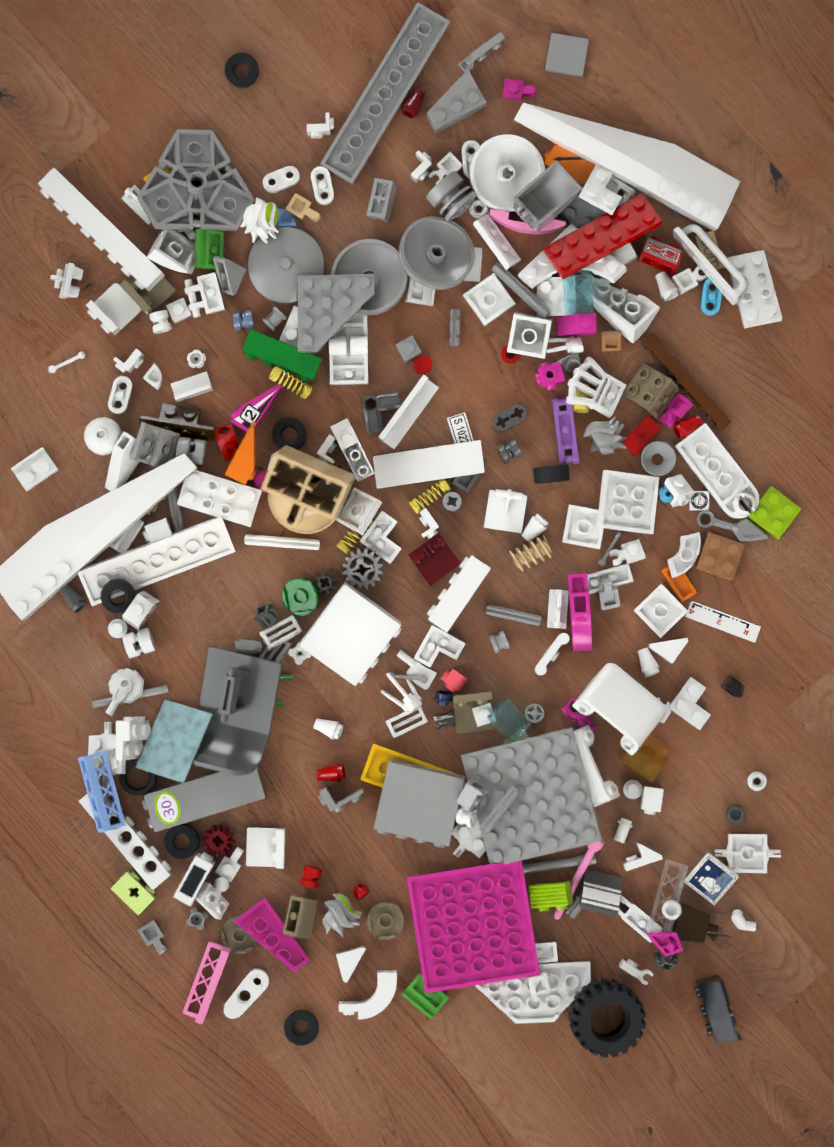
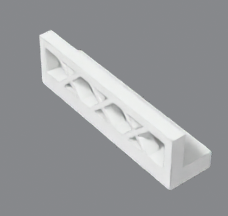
[379,375,439,450]

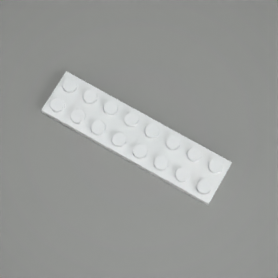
[77,516,235,606]

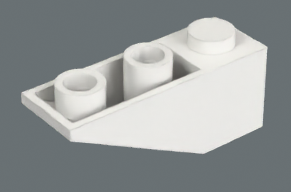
[330,418,375,482]
[105,431,139,491]

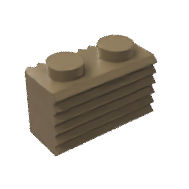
[282,895,318,939]

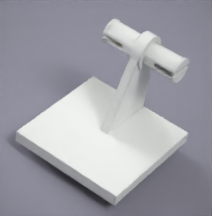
[484,489,527,533]

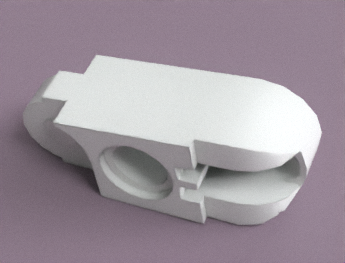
[224,968,270,1019]

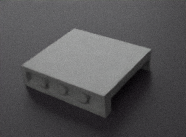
[374,759,465,848]

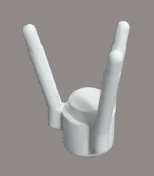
[546,336,583,364]
[381,673,422,713]

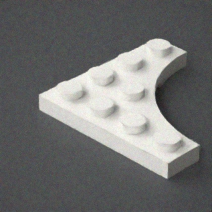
[518,224,627,289]

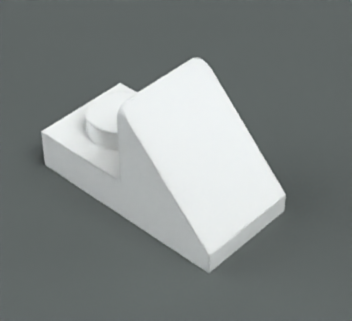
[622,842,663,871]

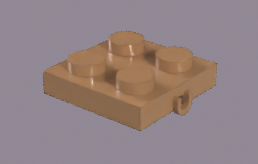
[695,532,745,581]

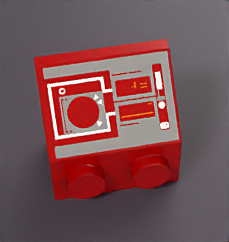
[638,236,683,275]

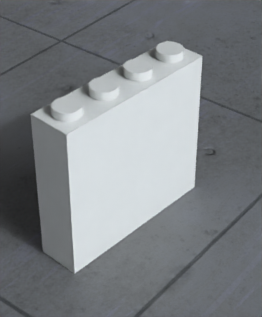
[299,582,402,686]

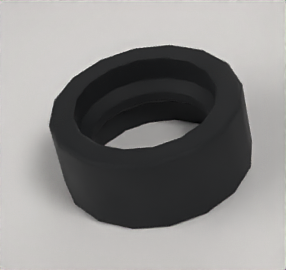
[533,465,570,484]
[119,759,157,796]

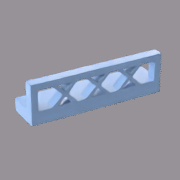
[78,750,126,833]

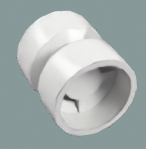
[122,627,156,659]

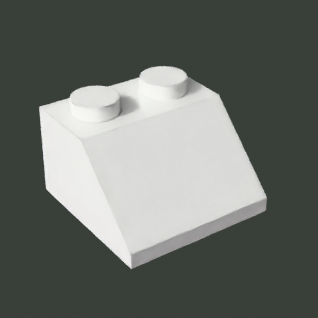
[507,312,552,359]

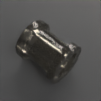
[433,709,456,730]

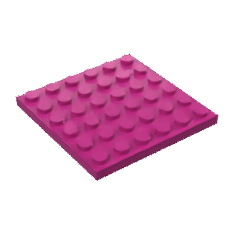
[407,860,540,993]

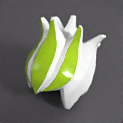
[240,197,279,244]

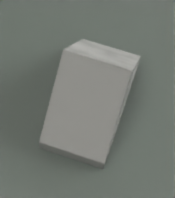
[213,256,246,296]

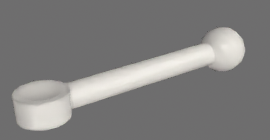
[48,351,85,373]

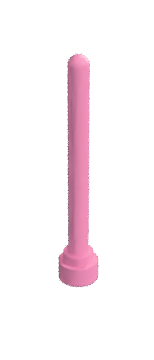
[553,841,605,920]

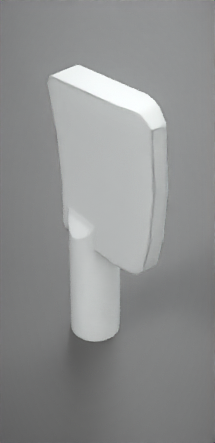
[396,650,437,690]

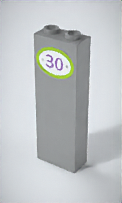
[142,767,267,832]

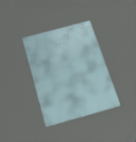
[135,699,212,783]

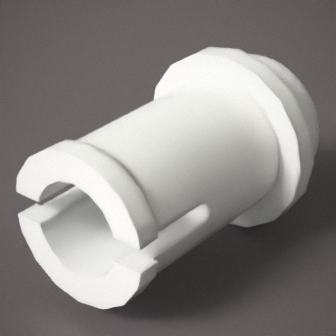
[613,818,633,843]

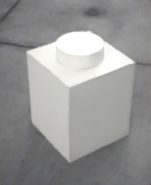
[143,518,173,543]
[640,786,664,815]

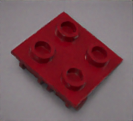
[408,533,461,586]

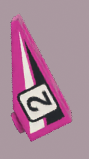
[230,384,283,432]

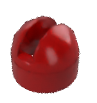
[353,884,370,901]

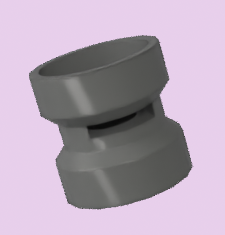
[497,439,522,464]

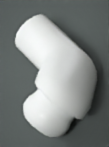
[731,909,756,932]

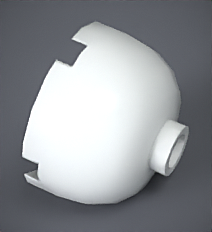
[84,417,122,456]

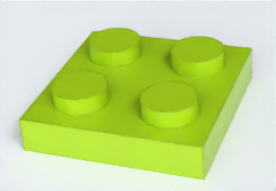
[747,486,801,540]

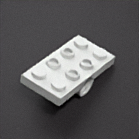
[727,250,782,329]
[329,313,368,385]
[177,470,262,527]

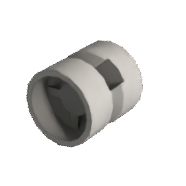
[176,437,207,465]

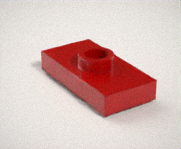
[622,415,661,456]

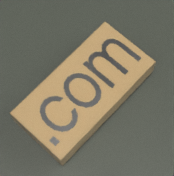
[695,231,724,270]

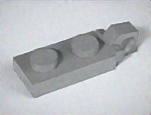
[458,32,505,73]

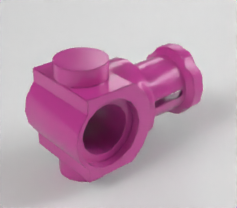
[561,698,598,731]

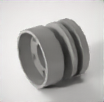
[426,171,477,222]

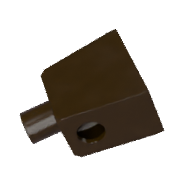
[672,902,719,942]

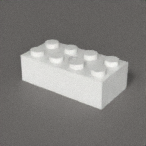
[427,555,491,633]

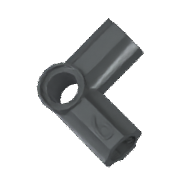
[362,392,400,434]

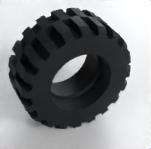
[568,979,646,1058]

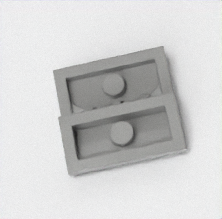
[130,422,180,467]

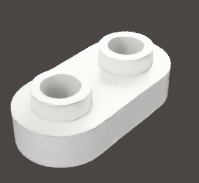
[462,140,480,179]
[263,166,300,193]
[311,166,334,205]
[108,376,133,414]

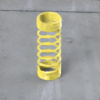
[269,366,312,399]
[409,479,451,514]
[336,521,373,555]

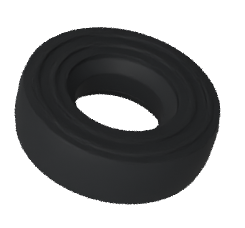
[225,53,259,88]
[272,417,307,450]
[101,579,136,614]
[165,824,200,859]
[284,1010,319,1046]

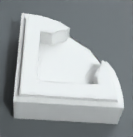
[143,363,162,390]

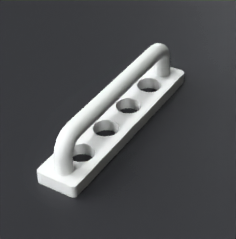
[673,224,747,305]

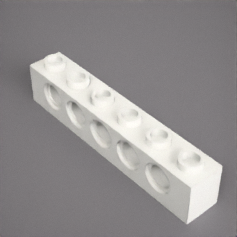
[79,790,172,890]

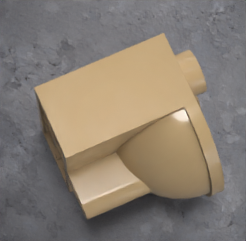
[261,445,356,534]

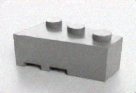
[427,69,486,134]

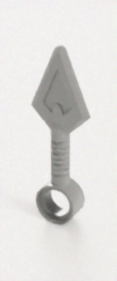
[696,510,769,542]

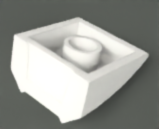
[146,229,195,274]

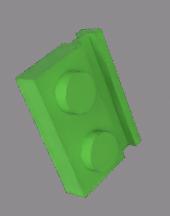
[195,229,224,270]
[402,972,449,1020]

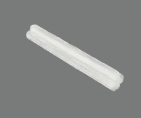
[244,534,320,550]

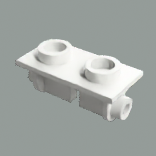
[121,185,151,225]
[547,589,569,629]

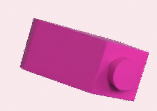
[556,313,597,337]

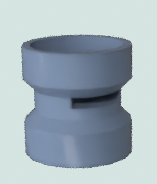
[232,310,254,331]

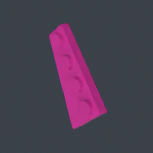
[233,898,310,972]

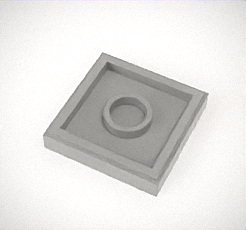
[545,33,589,78]

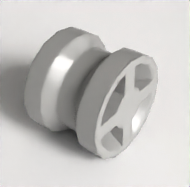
[443,492,462,512]
[489,631,510,653]
[525,704,544,723]

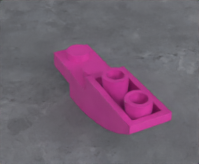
[567,573,592,652]

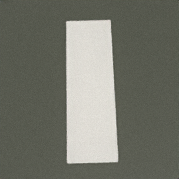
[373,440,485,489]

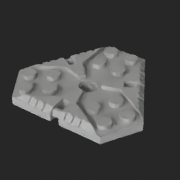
[137,129,254,231]

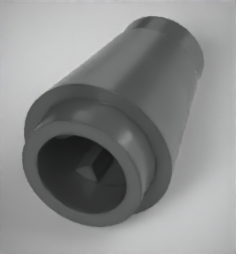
[60,584,87,613]

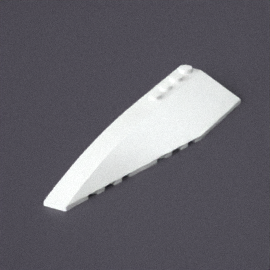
[0,453,197,620]

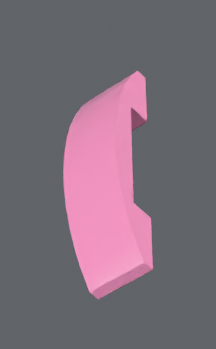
[489,209,566,235]

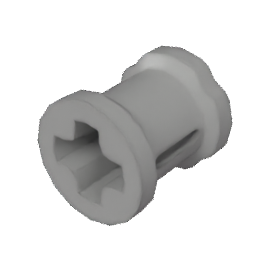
[261,307,286,332]

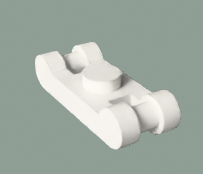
[534,633,569,675]

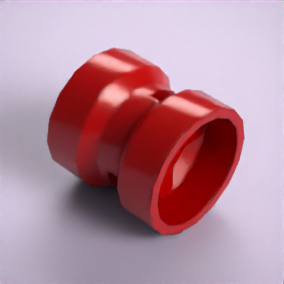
[299,865,323,889]

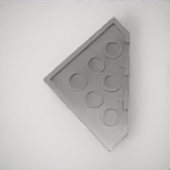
[298,274,375,353]

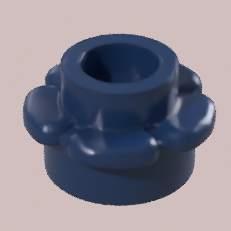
[434,691,453,705]

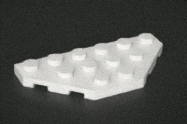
[475,961,591,1024]

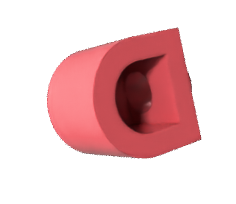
[441,668,468,693]

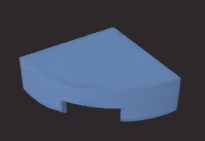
[277,208,297,228]

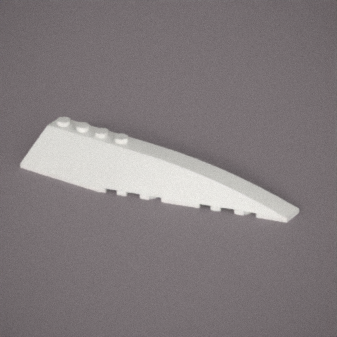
[514,103,740,231]

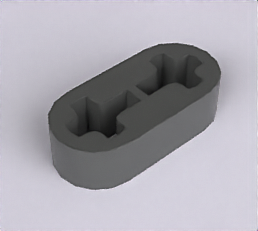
[493,404,527,431]

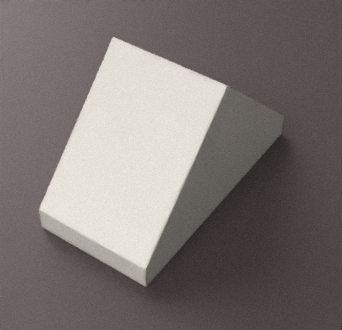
[648,638,688,664]
[336,945,366,983]

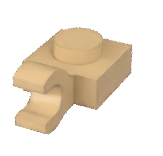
[286,193,321,223]

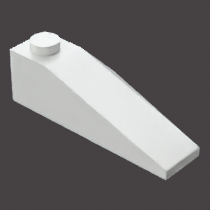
[576,277,660,343]

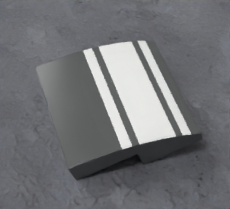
[579,869,622,917]

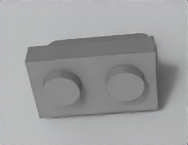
[318,786,364,813]

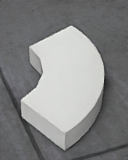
[667,532,701,578]

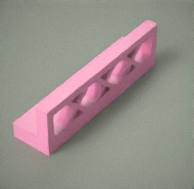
[182,941,231,1024]

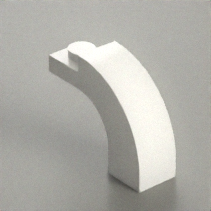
[339,970,397,1020]

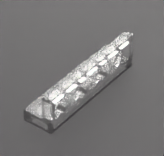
[646,859,689,935]

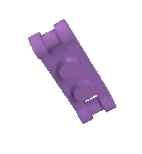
[551,396,579,465]

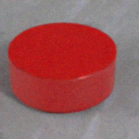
[413,355,432,375]

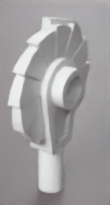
[105,668,144,716]

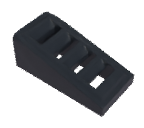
[720,675,744,698]

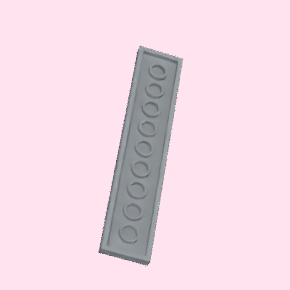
[320,2,450,185]

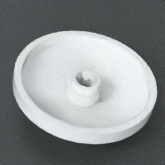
[469,134,545,212]

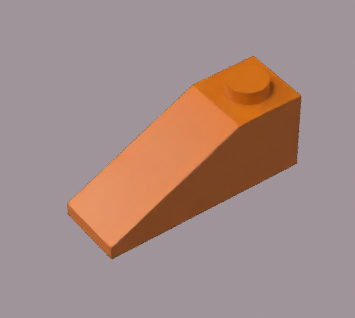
[225,421,256,485]

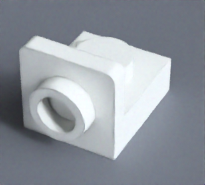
[317,434,337,465]
[419,508,439,539]

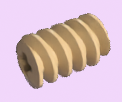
[509,535,552,572]

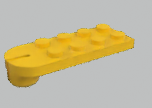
[360,743,455,788]

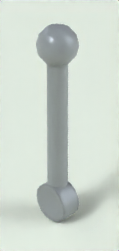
[598,530,622,567]
[389,671,428,683]

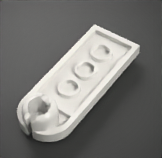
[675,423,759,519]

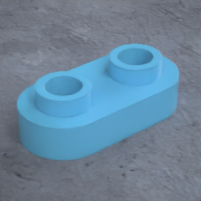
[700,278,722,316]

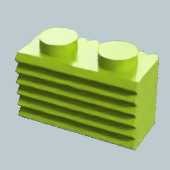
[529,880,573,912]

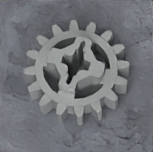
[342,547,384,589]

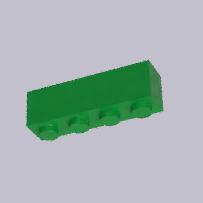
[242,329,322,383]

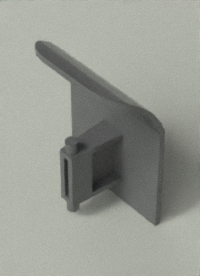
[192,646,282,776]

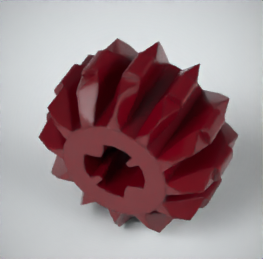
[202,824,235,857]

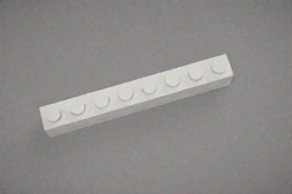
[38,168,165,292]

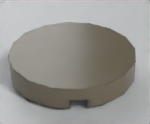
[367,901,405,940]
[220,915,257,954]

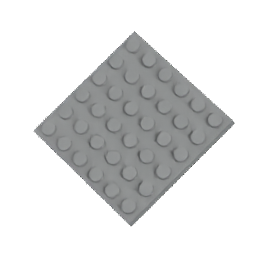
[461,727,603,864]

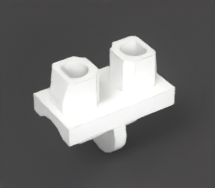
[50,263,83,299]

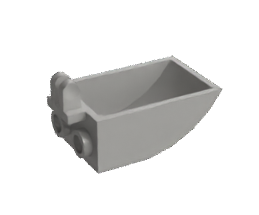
[513,160,582,232]

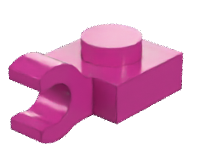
[502,78,536,101]

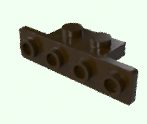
[139,403,216,441]

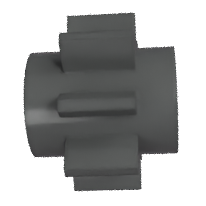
[314,571,337,594]
[254,603,279,628]
[654,949,678,971]

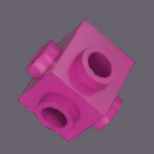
[535,361,565,391]

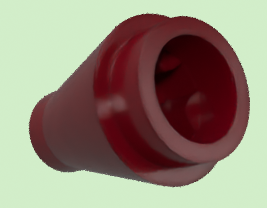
[401,89,425,119]

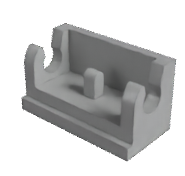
[367,178,397,223]

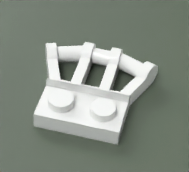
[566,357,626,418]

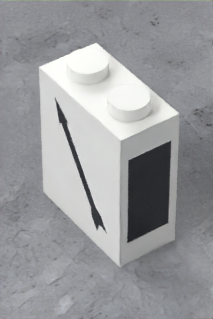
[173,852,216,906]

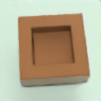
[601,331,621,351]

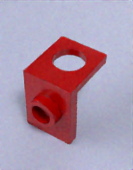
[215,423,239,461]

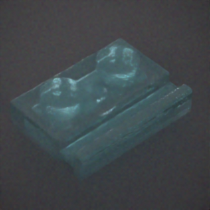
[563,274,593,314]
[487,697,531,743]

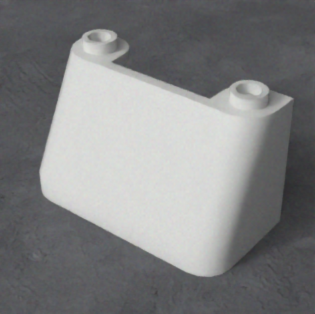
[572,663,666,756]
[574,725,620,807]

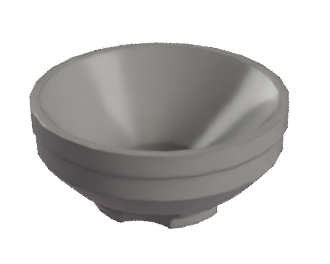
[641,441,676,476]

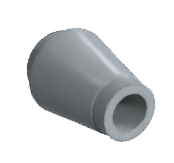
[234,639,262,655]

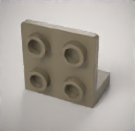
[120,277,176,316]
[622,364,680,419]
[453,691,495,734]

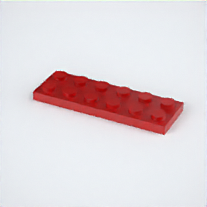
[543,193,662,280]

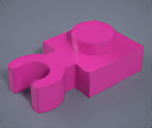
[659,393,693,427]

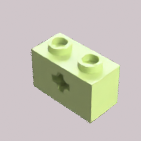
[111,870,156,915]

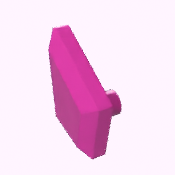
[647,932,684,957]

